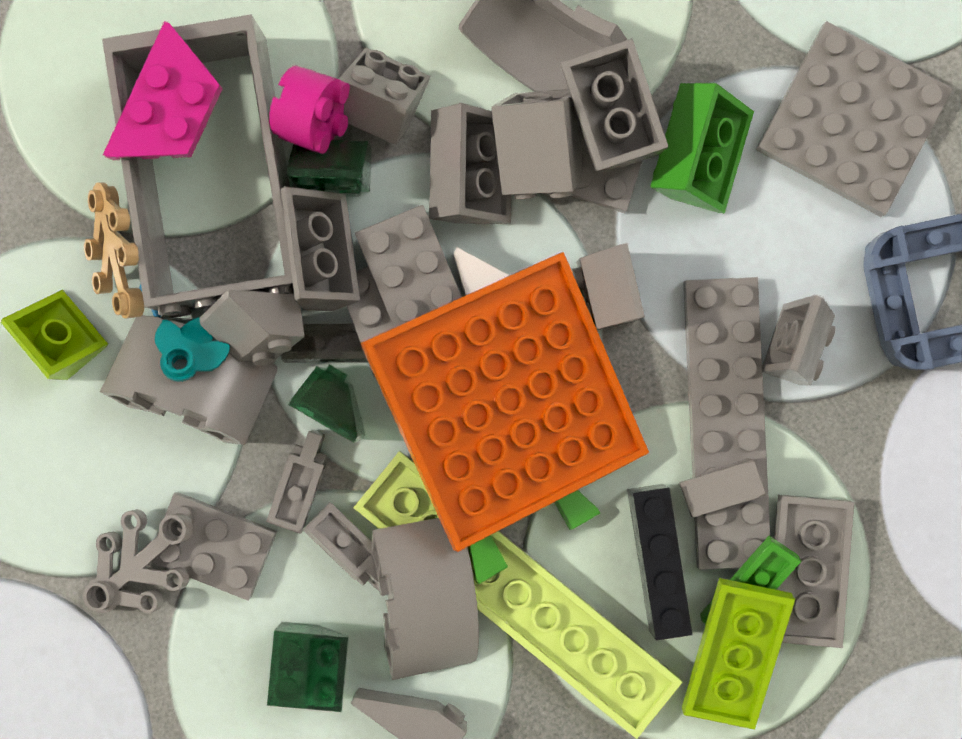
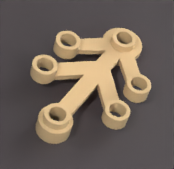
[84,182,144,318]

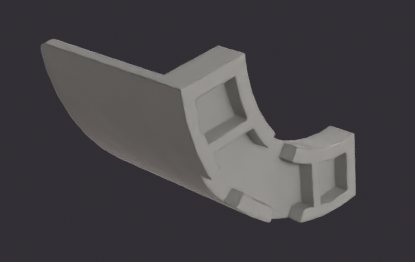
[459,0,627,92]
[100,315,277,445]
[371,518,479,680]

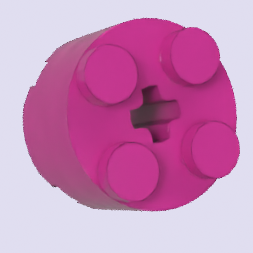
[269,65,350,154]

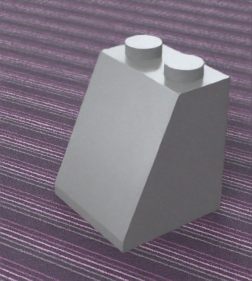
[491,89,583,199]

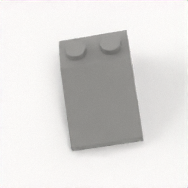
[762,295,835,385]

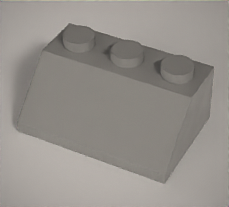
[560,38,668,172]
[429,103,511,224]
[281,187,360,311]

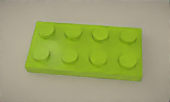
[682,578,795,730]

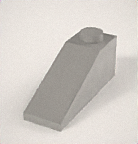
[350,688,467,739]

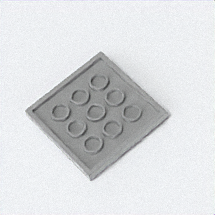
[755,21,953,217]

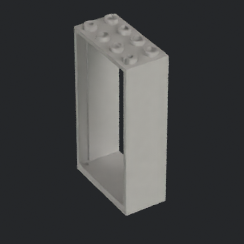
[102,14,294,318]

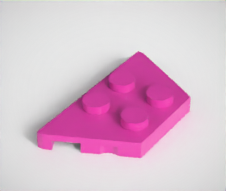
[103,21,223,160]

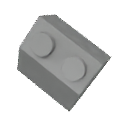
[572,243,645,330]
[199,289,305,366]

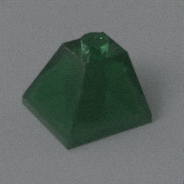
[288,364,366,443]

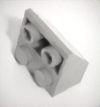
[339,48,430,145]

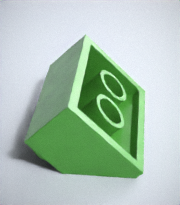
[650,83,754,214]

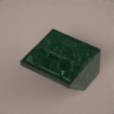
[287,140,372,197]
[267,622,349,712]

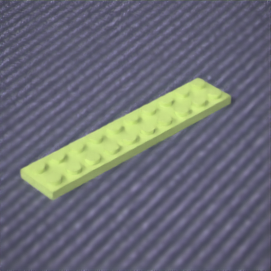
[353,451,683,739]

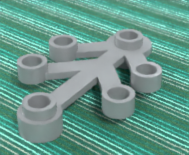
[83,509,193,613]

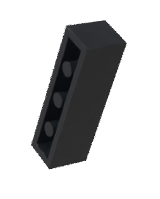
[627,484,693,641]

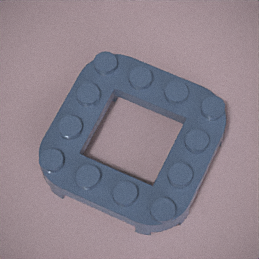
[863,214,962,370]

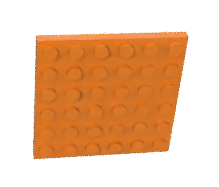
[360,252,649,552]

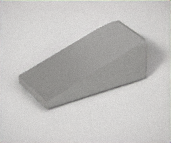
[679,458,766,518]

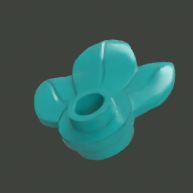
[155,316,230,382]

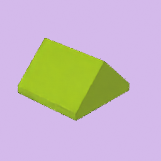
[0,289,108,380]

